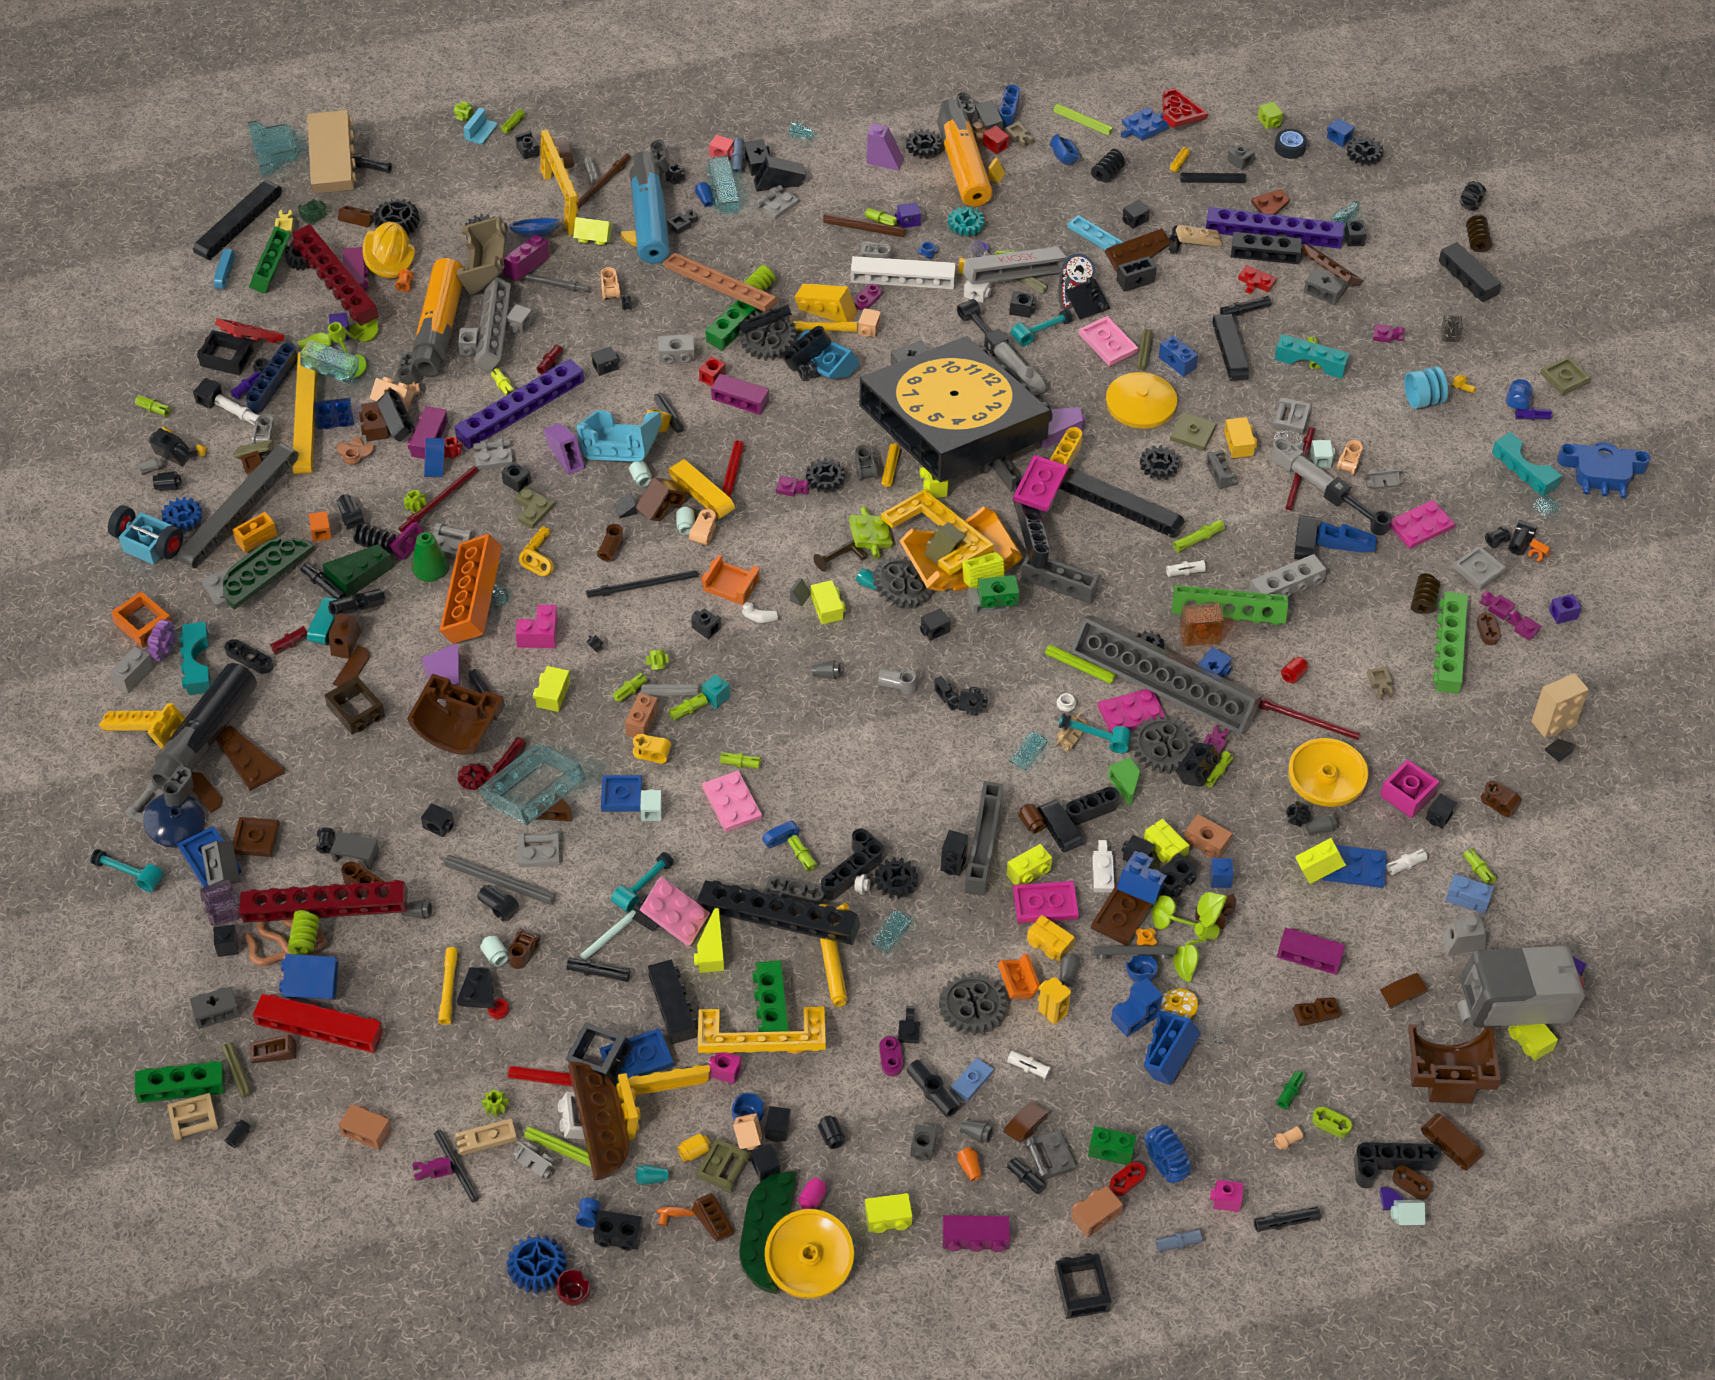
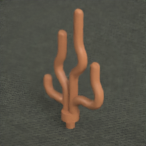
[244,920,326,966]

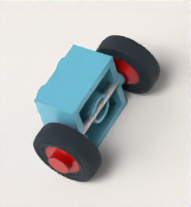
[108,505,183,565]

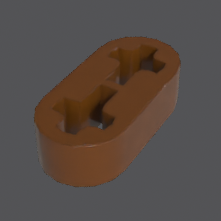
[1477,612,1500,646]
[1392,1166,1432,1200]

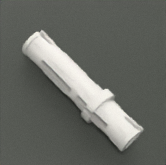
[214,394,260,426]

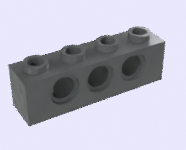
[1021,555,1099,603]

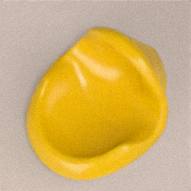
[363,222,415,279]

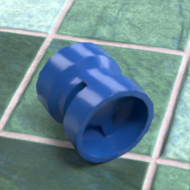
[575,1198,601,1228]

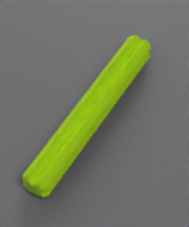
[1053,104,1112,136]
[1045,645,1116,684]
[524,1126,591,1167]

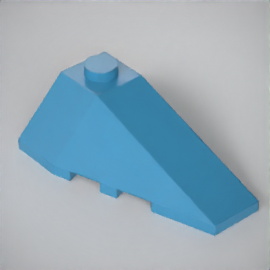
[795,329,860,379]

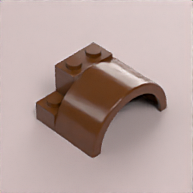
[407,673,505,755]
[1408,1024,1501,1104]

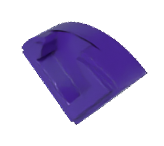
[1380,1187,1403,1210]

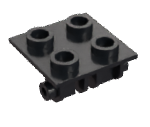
[1065,277,1110,320]

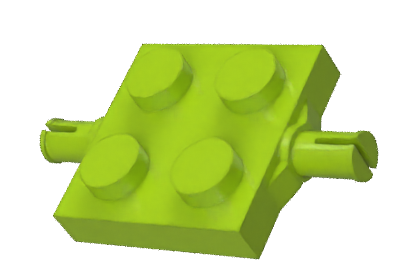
[849,506,893,559]

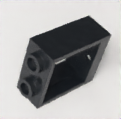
[197,330,254,375]
[566,1022,634,1083]
[1054,1253,1112,1319]

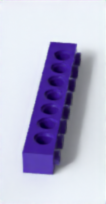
[1206,207,1344,249]
[454,359,584,450]

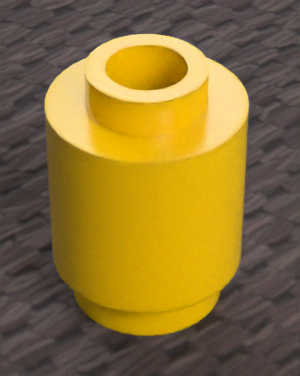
[677,1133,711,1162]

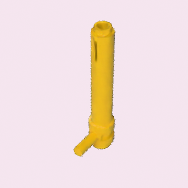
[815,903,849,1007]

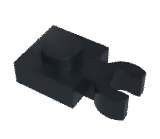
[667,209,699,234]
[934,676,959,711]

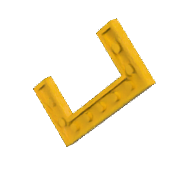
[540,130,579,235]
[881,489,994,575]
[698,1006,826,1054]

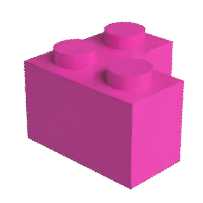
[515,604,558,648]

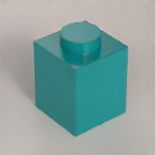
[702,674,730,709]

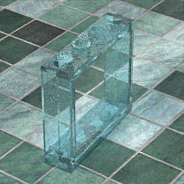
[478,743,586,825]

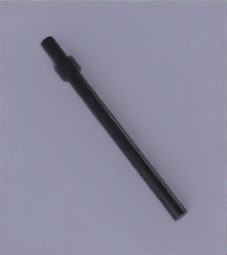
[586,570,698,598]

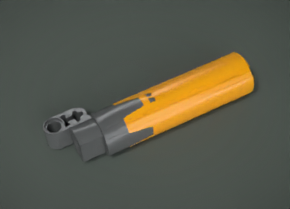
[937,92,992,207]
[397,258,463,384]

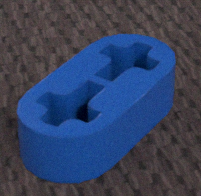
[762,821,800,849]

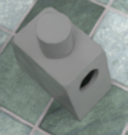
[1442,915,1486,955]

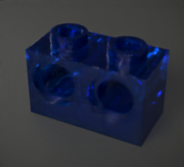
[314,398,354,429]

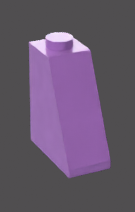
[867,123,904,171]
[1040,407,1085,448]
[543,423,585,475]
[421,643,460,701]

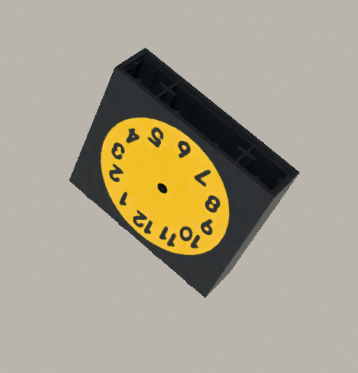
[859,336,1053,482]

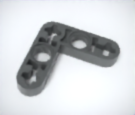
[756,876,824,929]

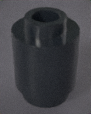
[153,471,182,491]
[818,1116,845,1149]

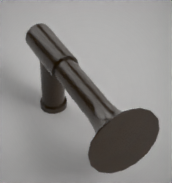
[813,539,868,571]

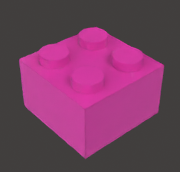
[1380,759,1439,818]

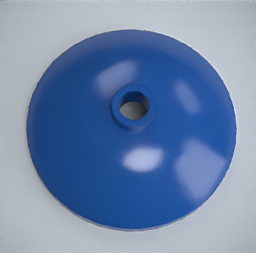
[509,218,560,237]

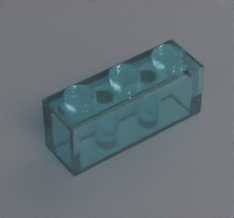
[300,339,359,384]

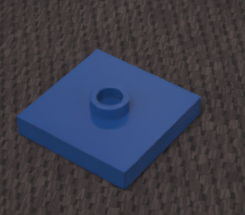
[601,775,642,812]

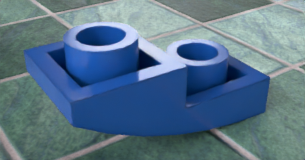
[424,438,444,477]

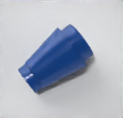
[695,182,713,207]

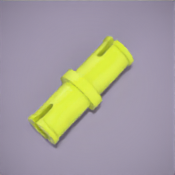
[491,368,515,396]

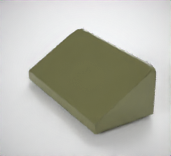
[233,440,274,460]

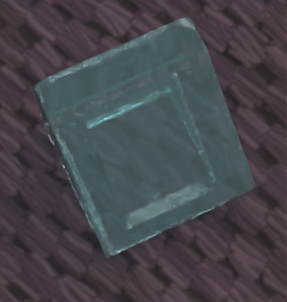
[1532,496,1561,517]

